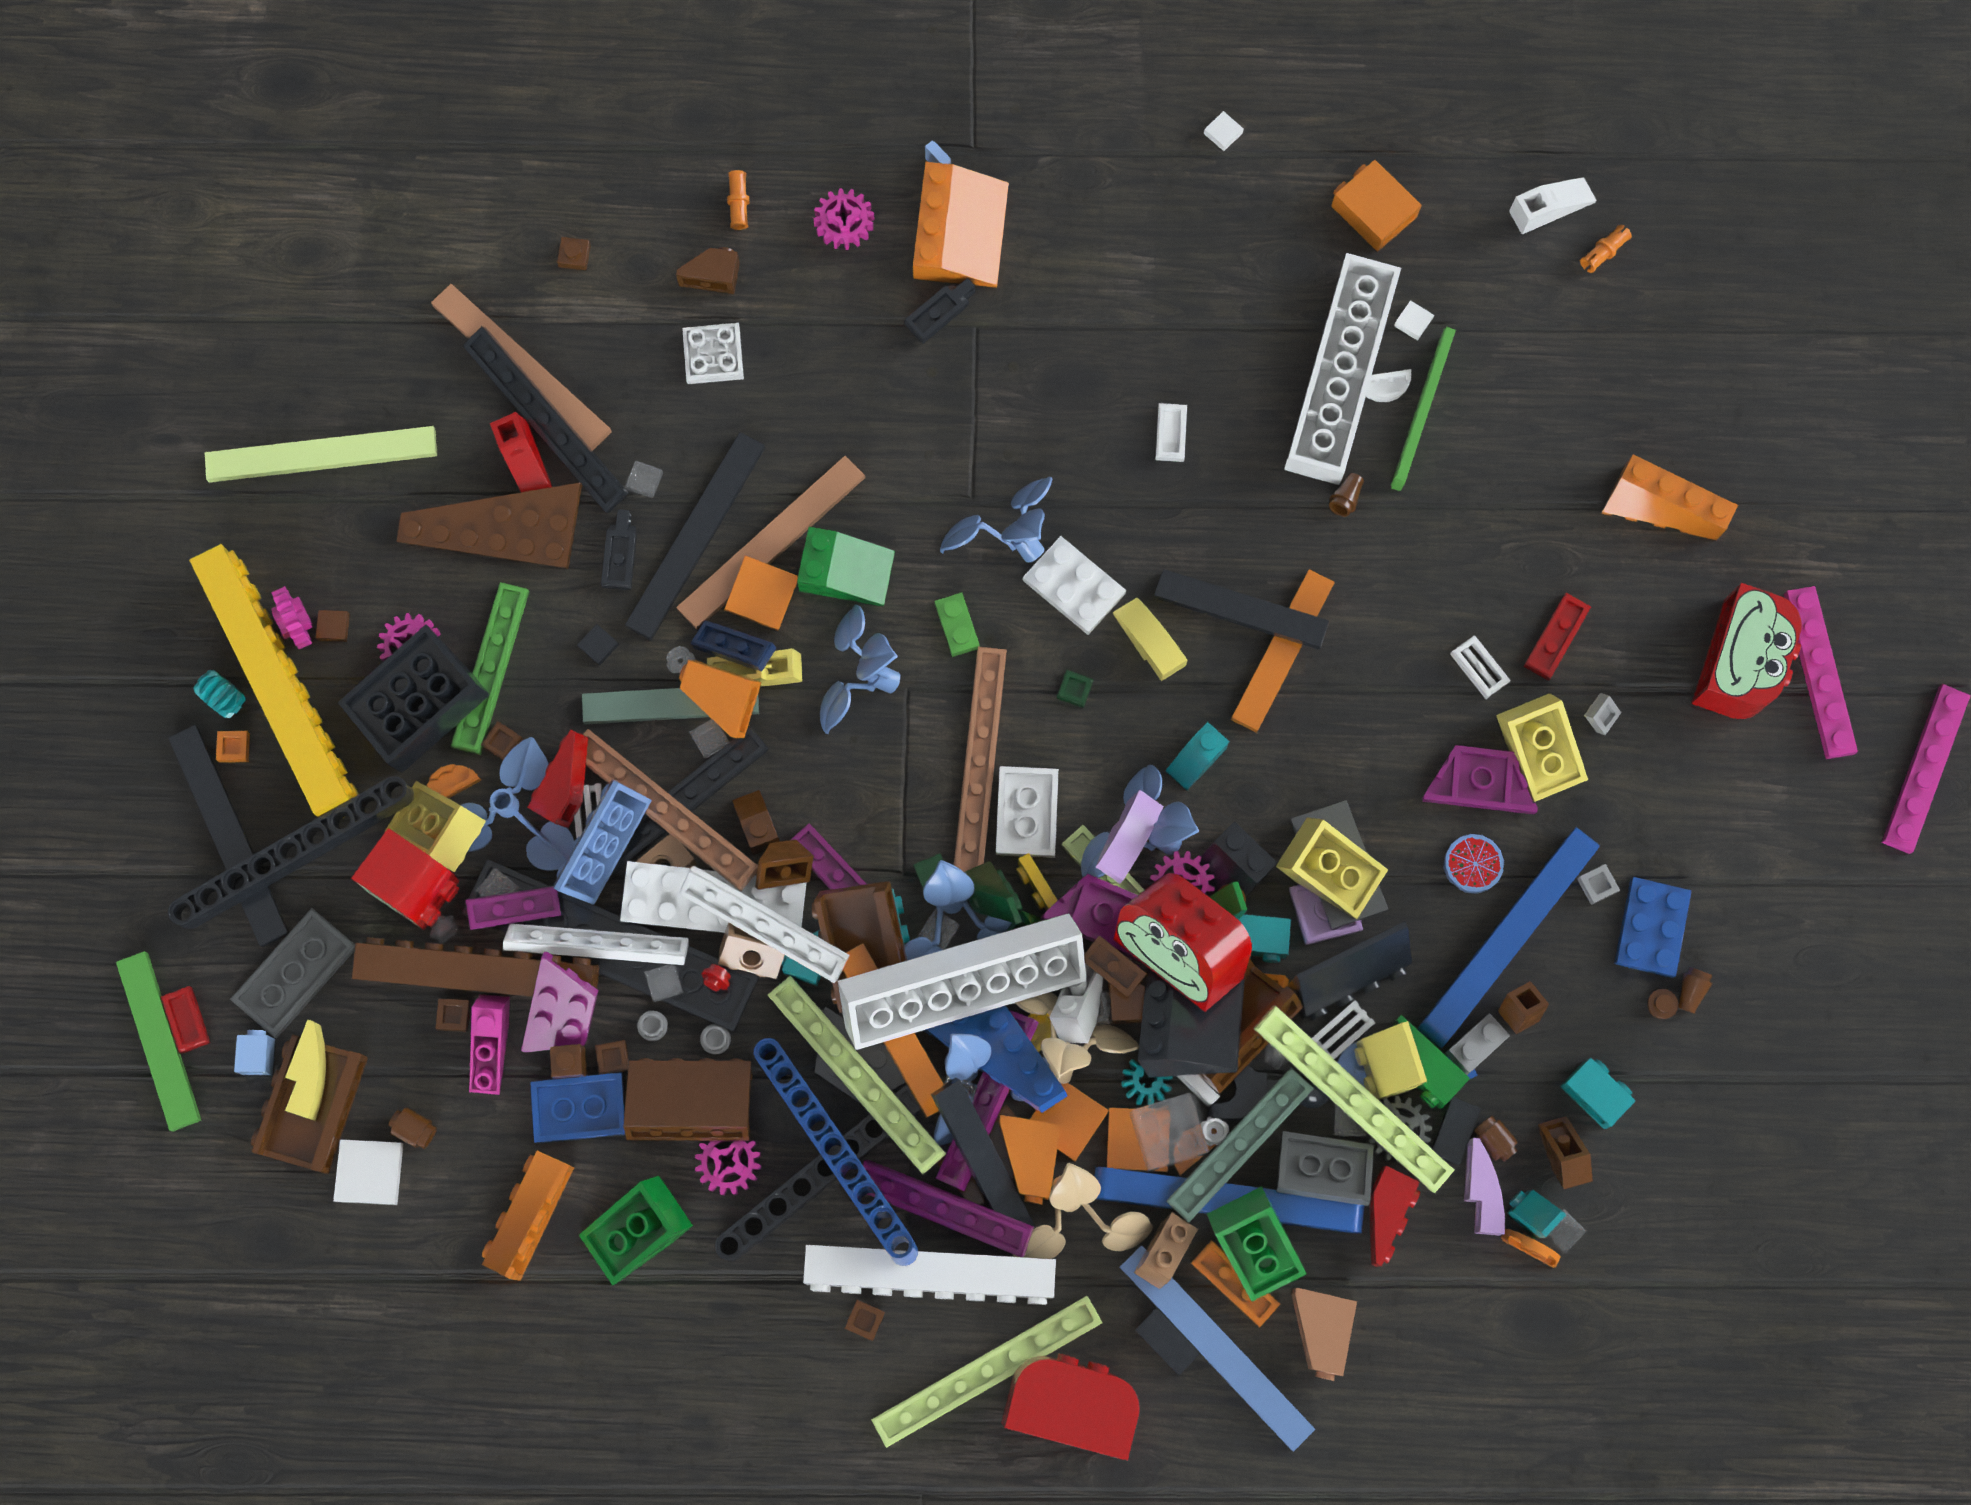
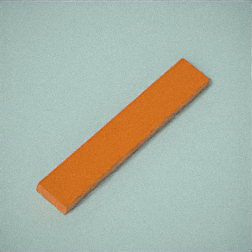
[1231,569,1335,733]
[842,943,944,1118]

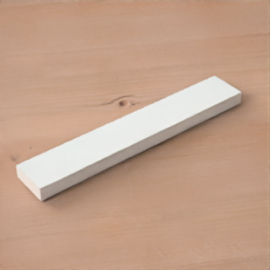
[679,866,850,983]
[503,924,689,965]

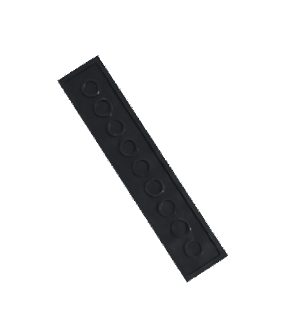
[462,859,759,1033]

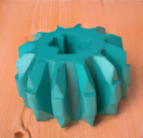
[193,670,246,718]
[1121,1059,1173,1107]

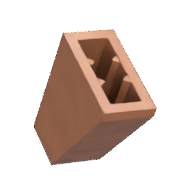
[1291,1288,1357,1381]

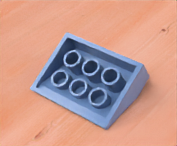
[554,779,652,905]

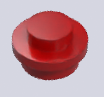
[701,964,731,991]

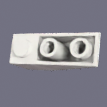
[1509,177,1597,234]
[1049,952,1103,1043]

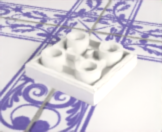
[682,323,744,384]

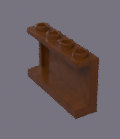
[812,881,907,1013]
[1198,959,1303,1093]
[251,1035,368,1175]
[623,1058,753,1141]

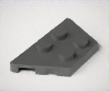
[815,1007,906,1105]

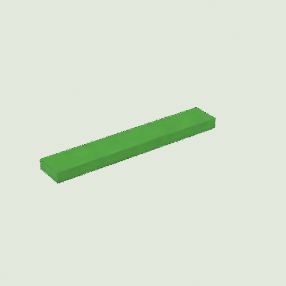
[1391,327,1456,491]
[451,582,529,755]
[116,951,202,1132]

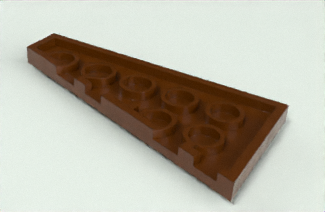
[396,483,582,569]

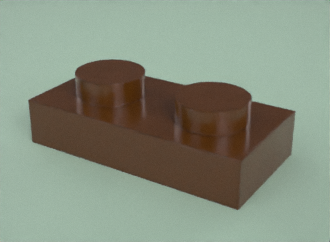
[1084,935,1147,997]

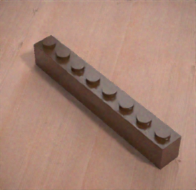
[352,937,599,997]

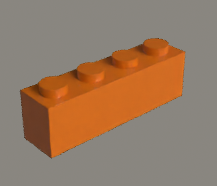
[1601,454,1738,540]
[482,1151,574,1281]

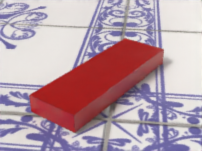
[1523,593,1591,681]

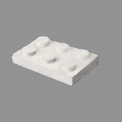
[1023,536,1126,635]
[996,766,1059,858]

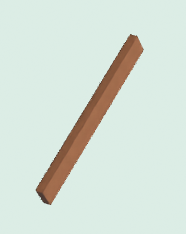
[431,284,612,451]
[676,456,865,630]
[954,647,1007,872]
[583,729,758,892]

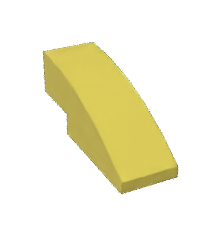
[1113,598,1187,681]
[707,648,802,686]
[285,1020,326,1121]

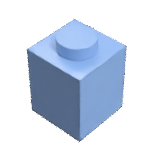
[234,1030,275,1075]

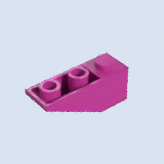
[469,995,510,1095]

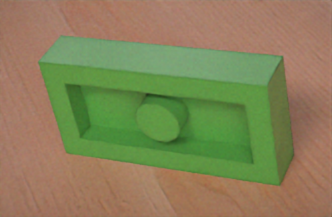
[935,593,980,657]

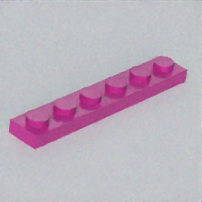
[1784,586,1858,759]
[1882,684,1971,854]

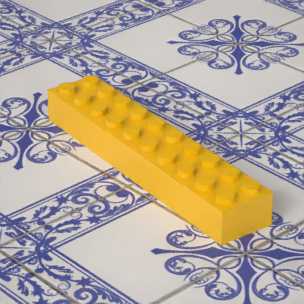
[189,544,358,818]

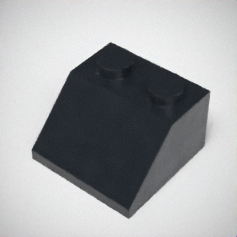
[1190,821,1278,897]

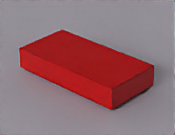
[161,986,211,1054]

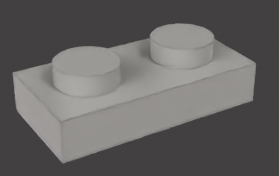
[1446,1013,1510,1075]

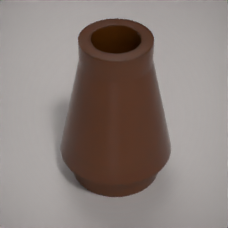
[1329,473,1364,517]
[1678,967,1713,1014]

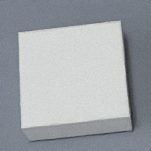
[1204,111,1243,151]
[1394,300,1434,341]

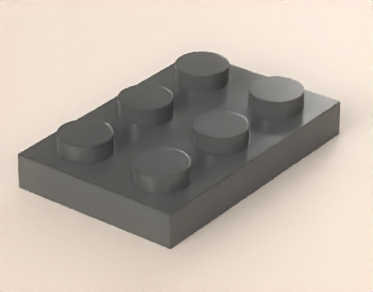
[1276,1131,1374,1206]

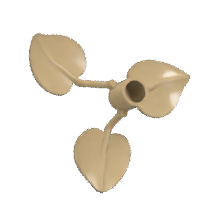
[1015,992,1139,1084]
[1013,1163,1153,1259]

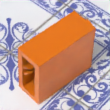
[1331,160,1422,252]

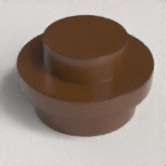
[1647,989,1678,1019]

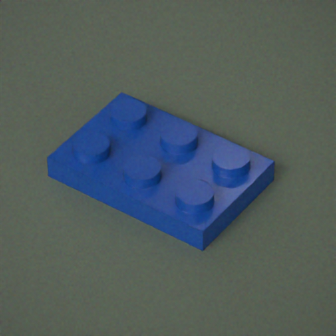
[1614,877,1691,978]
[530,1073,625,1144]

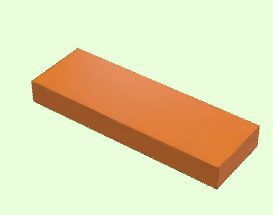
[1191,1240,1280,1327]

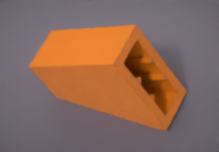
[679,660,761,738]
[999,1115,1061,1205]

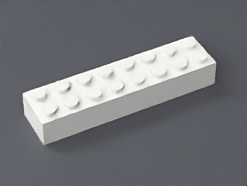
[1284,253,1401,485]
[838,913,1086,1050]
[803,1245,1056,1305]

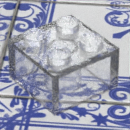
[1130,1093,1209,1173]

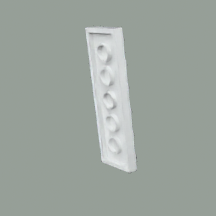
[620,861,807,933]

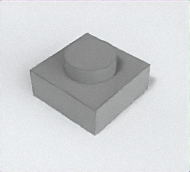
[1584,693,1621,735]
[1577,864,1620,905]

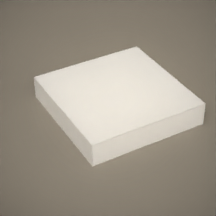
[334,1140,403,1205]

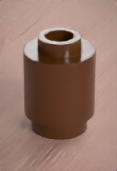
[389,1107,437,1149]
[1473,1115,1518,1162]

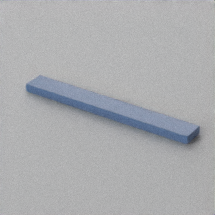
[1119,1245,1315,1452]

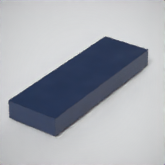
[690,620,776,672]

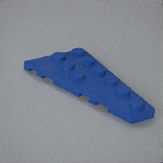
[923,1005,1068,1113]

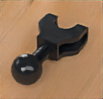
[1208,1064,1329,1121]

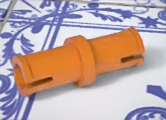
[727,170,749,230]
[1580,224,1632,273]

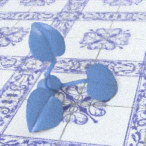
[940,476,1053,562]
[820,605,900,735]
[461,737,574,871]
[1081,765,1199,878]
[904,860,1011,961]
[934,1034,1050,1145]

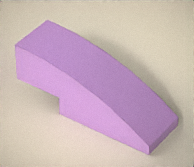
[1096,790,1164,884]
[1464,1138,1505,1236]

